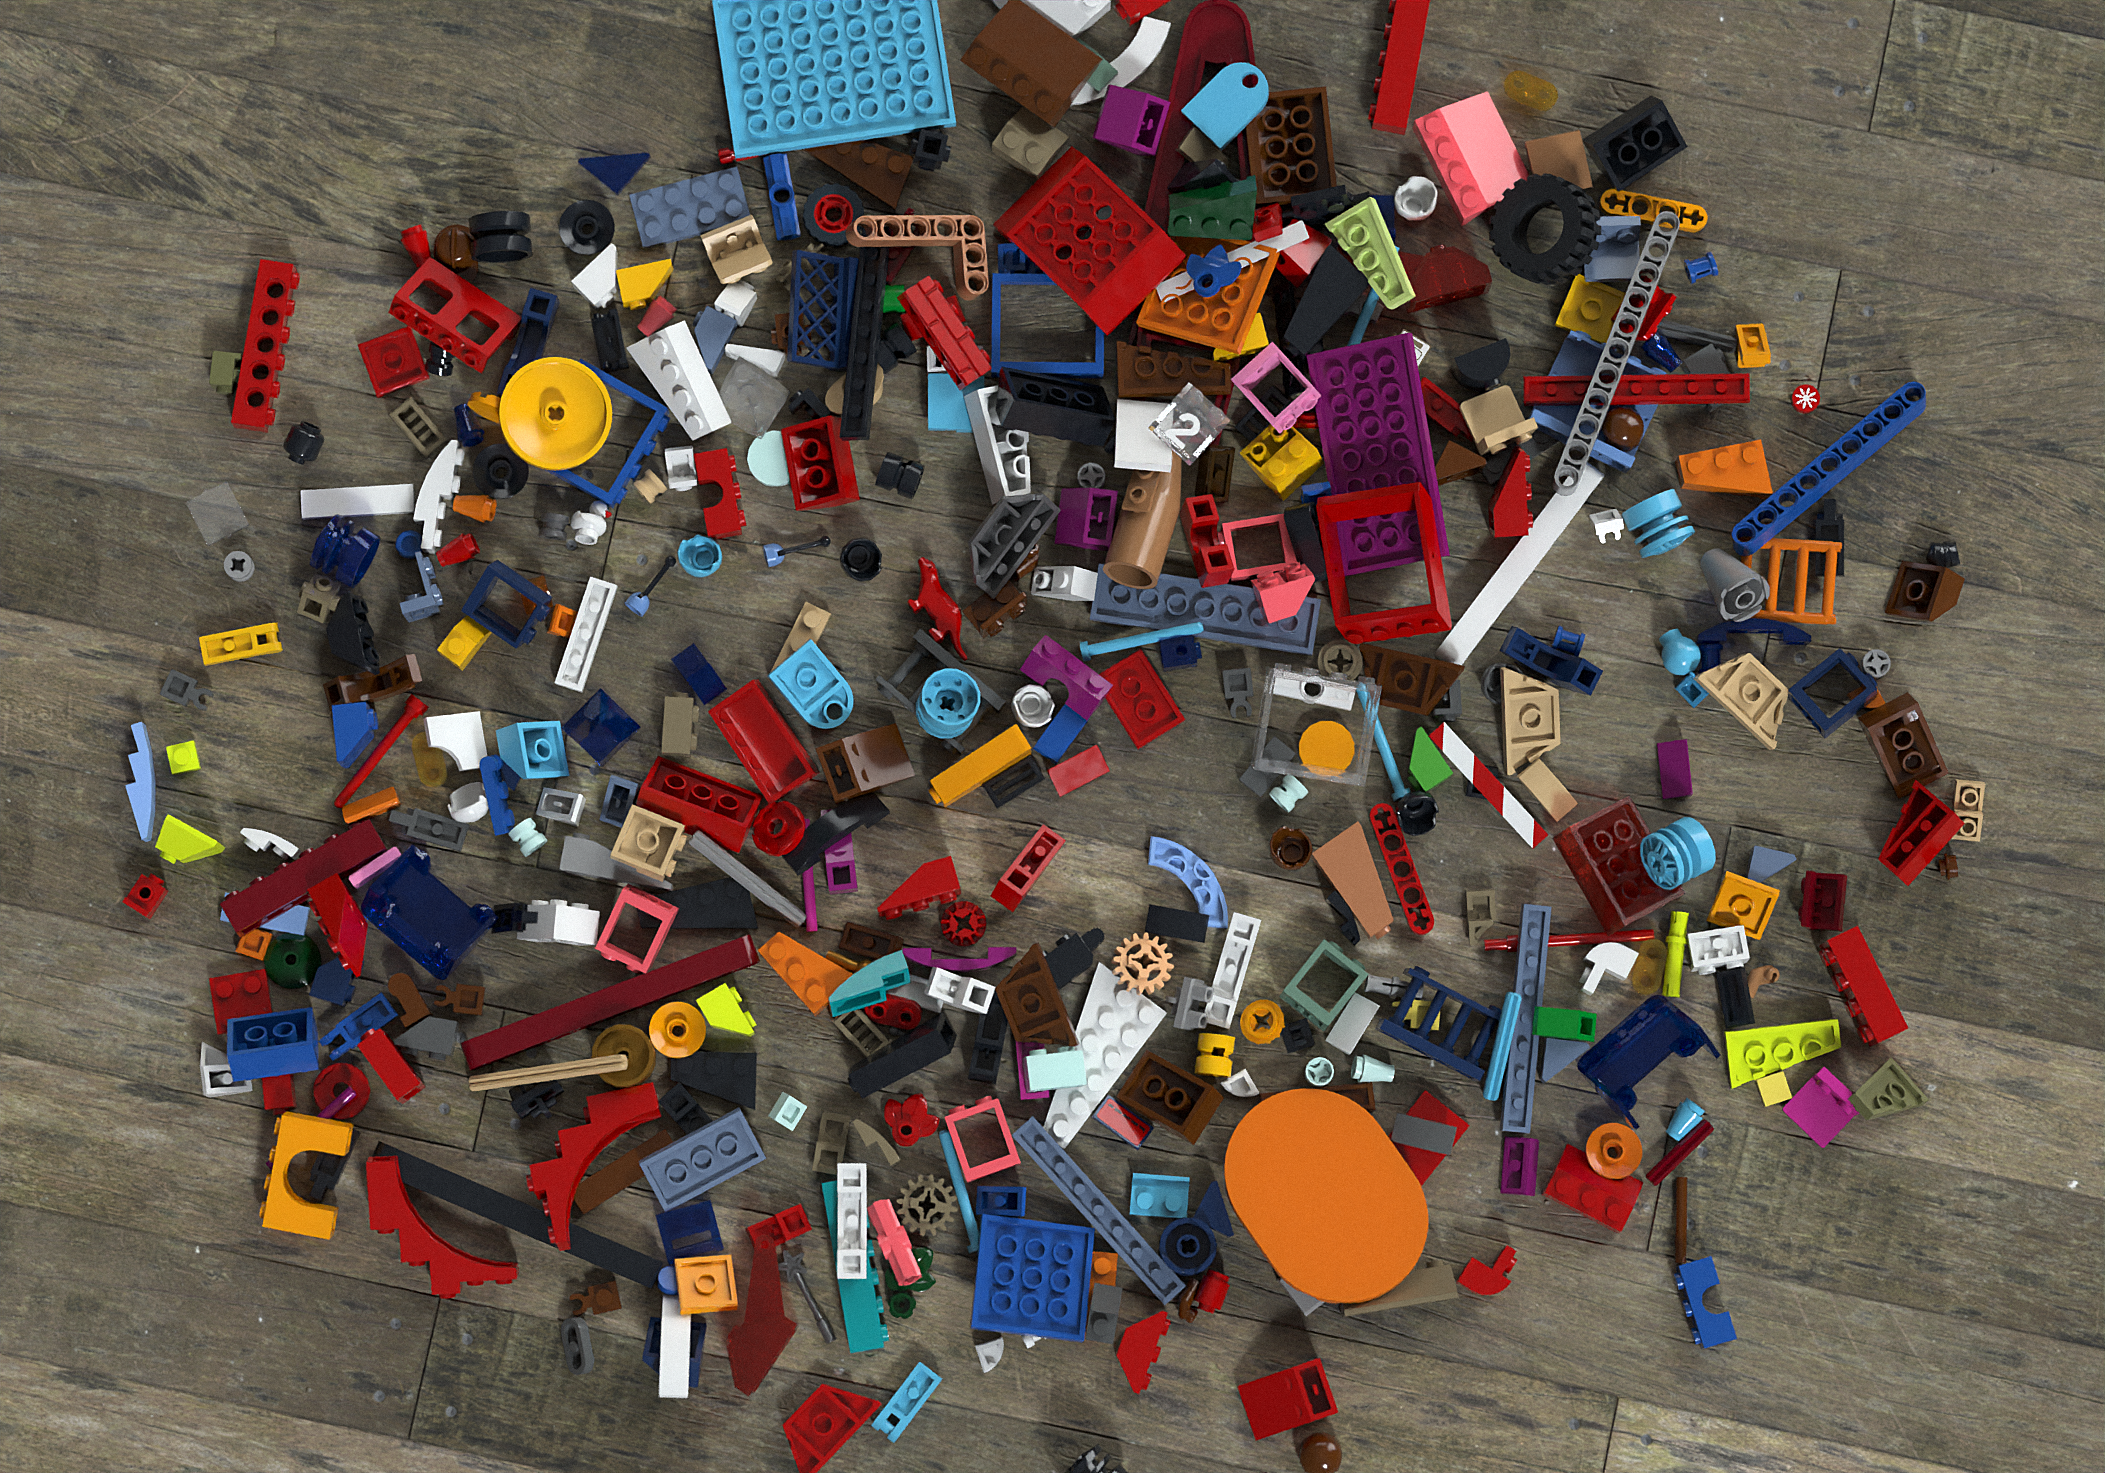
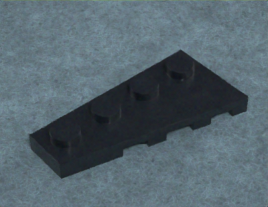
[637,877,758,929]

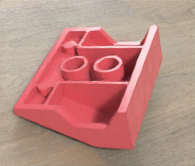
[1412,91,1529,226]

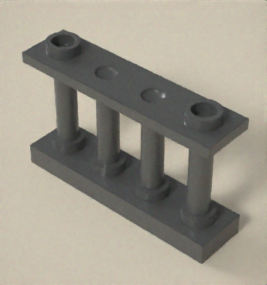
[876,629,1006,756]

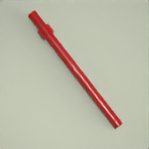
[1484,929,1654,952]

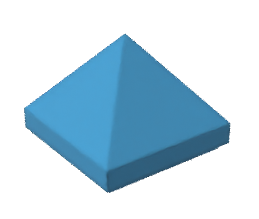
[1675,671,1709,708]

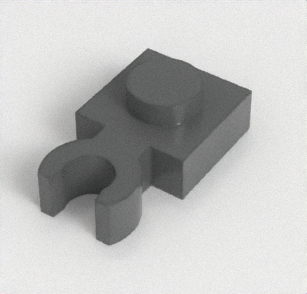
[1222,668,1254,719]
[160,669,214,711]

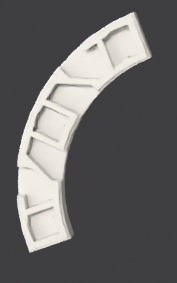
[1070,16,1171,106]

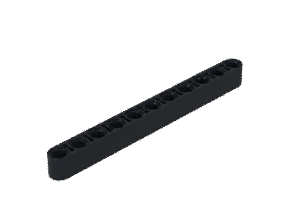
[372,1141,663,1289]

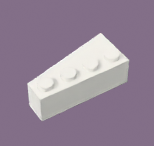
[626,320,732,440]
[964,385,1031,505]

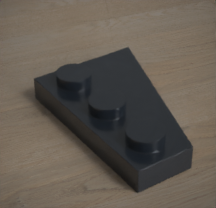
[671,1052,757,1110]

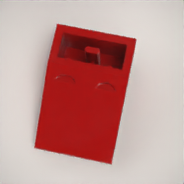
[1488,446,1533,538]
[877,856,961,920]
[307,873,368,977]
[1237,1358,1339,1441]

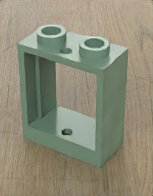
[1279,939,1369,1032]

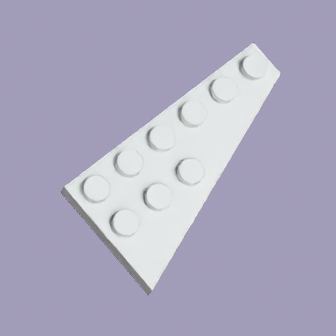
[1043,962,1167,1149]

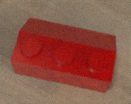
[781,415,860,511]
[1542,1143,1643,1233]

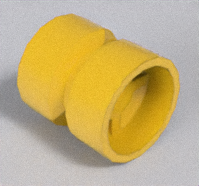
[1195,1033,1235,1078]

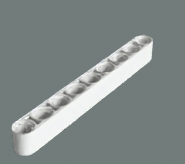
[1434,462,1605,665]

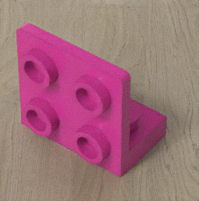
[1782,1067,1859,1148]

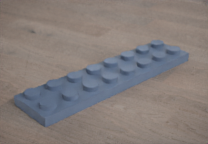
[1090,563,1321,656]

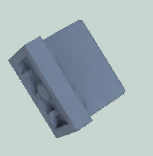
[1584,216,1641,282]
[400,551,444,623]

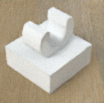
[1589,509,1624,544]

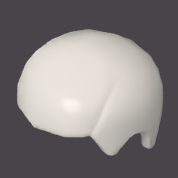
[1394,176,1438,221]
[1011,684,1055,728]
[447,782,489,823]

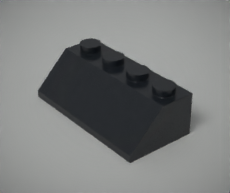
[995,366,1116,446]

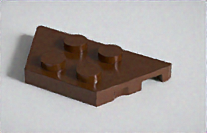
[1359,643,1465,716]
[995,942,1080,1047]

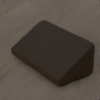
[1195,443,1235,502]

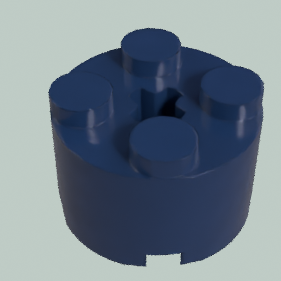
[1159,1218,1217,1276]

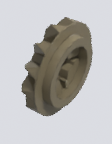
[1317,639,1363,684]

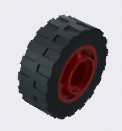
[803,183,864,248]

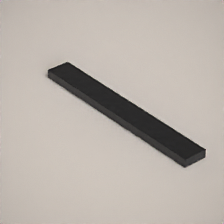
[839,226,892,441]

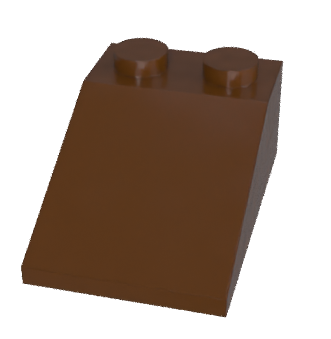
[1858,692,1949,799]
[1116,1050,1224,1145]

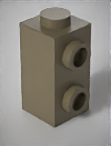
[661,692,699,757]

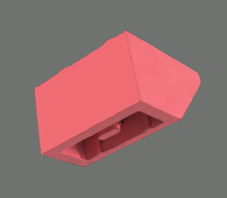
[1251,562,1315,623]

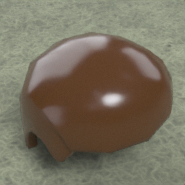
[1601,406,1644,452]
[1269,826,1313,870]
[1299,1432,1342,1473]

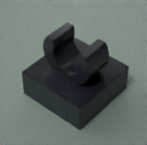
[1281,1018,1315,1054]

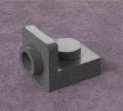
[1432,680,1462,723]

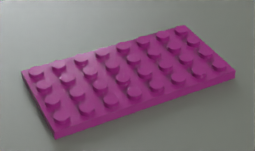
[1307,333,1450,576]

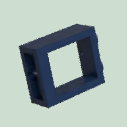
[461,560,553,649]
[1788,648,1877,739]

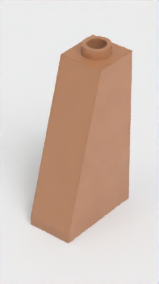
[1311,822,1394,939]

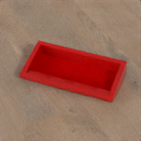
[708,680,820,804]

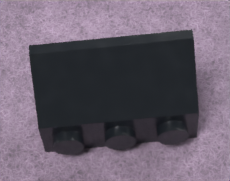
[1582,95,1688,192]

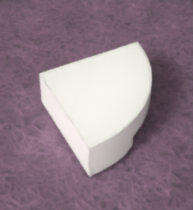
[1220,1069,1259,1098]
[975,1337,1004,1373]

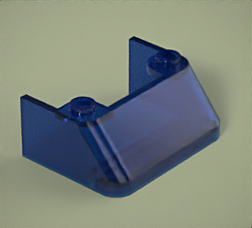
[1577,995,1721,1130]

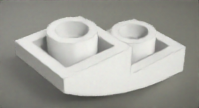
[240,828,302,860]

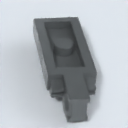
[388,808,470,852]

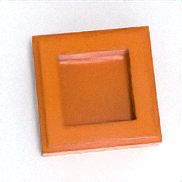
[236,929,273,961]

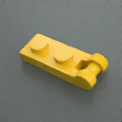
[199,623,283,666]

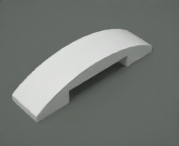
[1204,912,1261,1029]
[837,1163,867,1279]
[659,1293,691,1398]

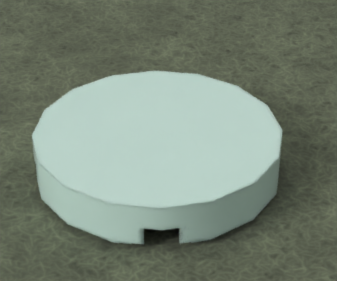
[747,430,790,487]

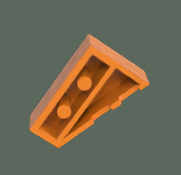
[758,932,853,1016]

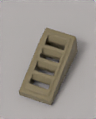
[388,397,447,458]
[830,1009,890,1058]

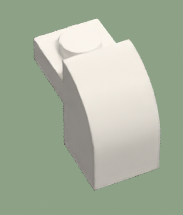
[1579,942,1639,996]
[924,967,995,1014]

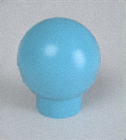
[1659,629,1701,675]

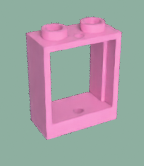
[1231,342,1321,433]

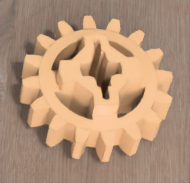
[1111,933,1174,995]

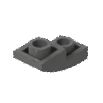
[1391,1113,1457,1155]

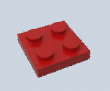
[209,969,273,1035]

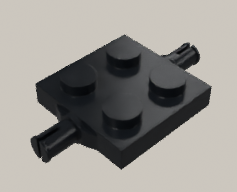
[1282,184,1371,231]

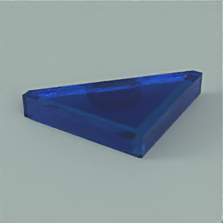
[578,153,651,196]

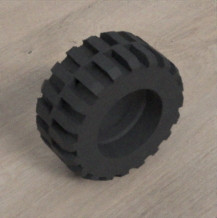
[1489,173,1602,285]

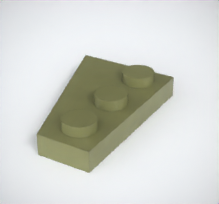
[1848,1057,1929,1120]

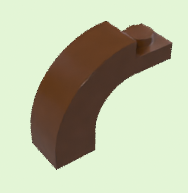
[323,654,422,711]

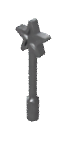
[775,1250,837,1344]

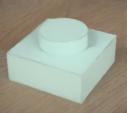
[768,1092,807,1131]

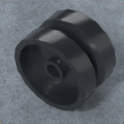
[469,211,533,263]

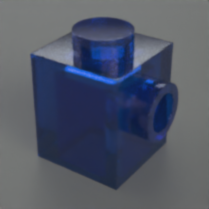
[1159,635,1202,672]

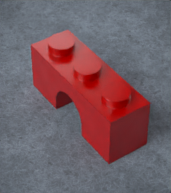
[694,448,746,539]
[1179,494,1235,588]

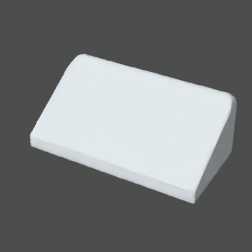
[1325,993,1380,1055]

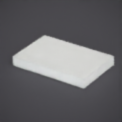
[1114,399,1173,472]

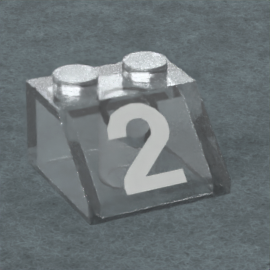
[1148,382,1230,466]

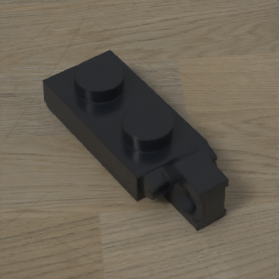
[1816,499,1845,577]
[491,903,538,935]
[309,1129,361,1202]

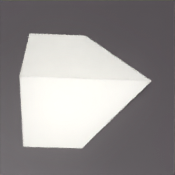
[200,1042,252,1098]

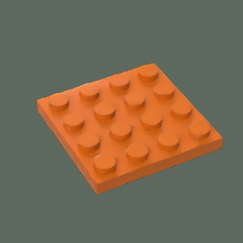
[1136,236,1280,355]

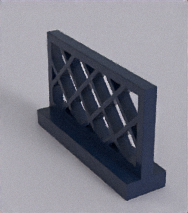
[787,250,859,372]

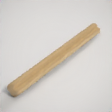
[468,1054,628,1091]

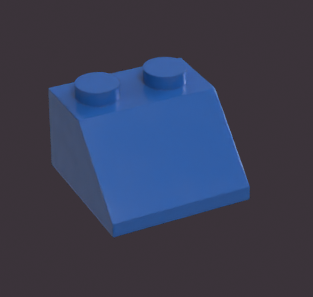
[332,702,379,768]

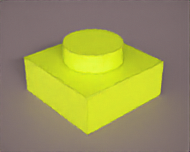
[166,740,201,775]

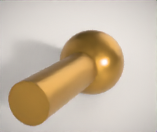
[826,950,872,973]

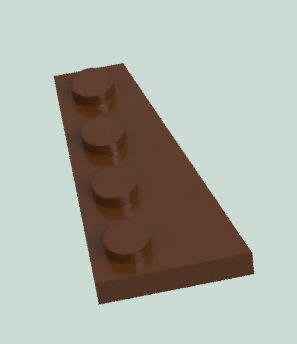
[1117,341,1231,397]

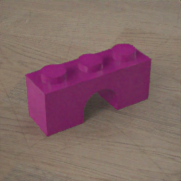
[1020,635,1113,720]

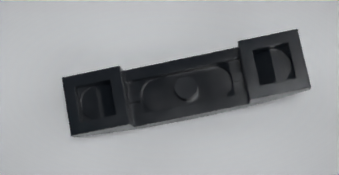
[782,792,890,876]

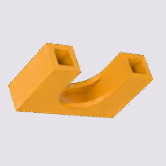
[259,1111,354,1240]

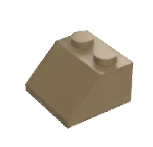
[992,106,1069,182]

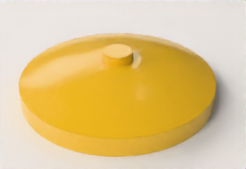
[498,357,612,471]

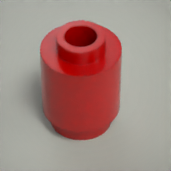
[1194,1269,1230,1314]

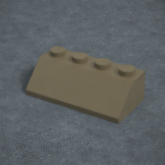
[1339,1260,1458,1318]

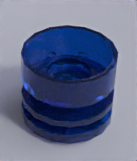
[310,514,381,588]

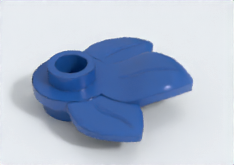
[1186,245,1242,297]

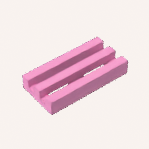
[348,847,404,889]

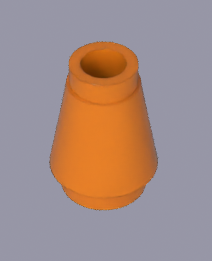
[453,495,497,523]

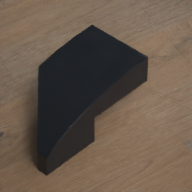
[1325,890,1360,946]

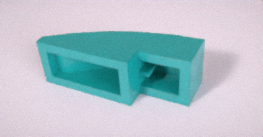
[828,950,911,1017]

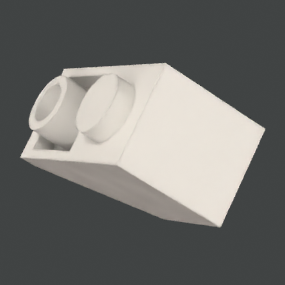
[1031,566,1098,601]

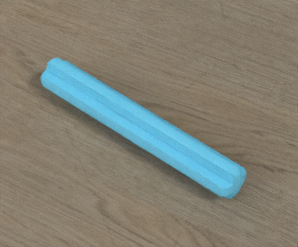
[1482,992,1521,1101]

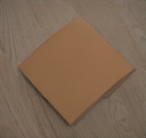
[1525,130,1592,189]

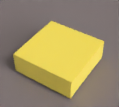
[1755,1071,1792,1107]

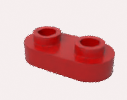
[865,993,922,1030]

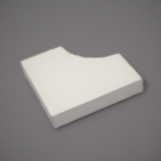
[423,711,487,771]

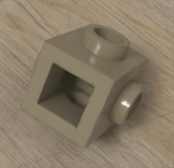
[297,573,342,623]

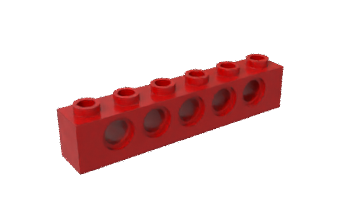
[231,259,300,433]

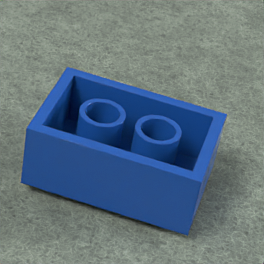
[227,1007,319,1082]

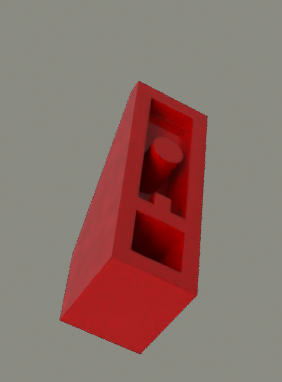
[990,824,1066,912]

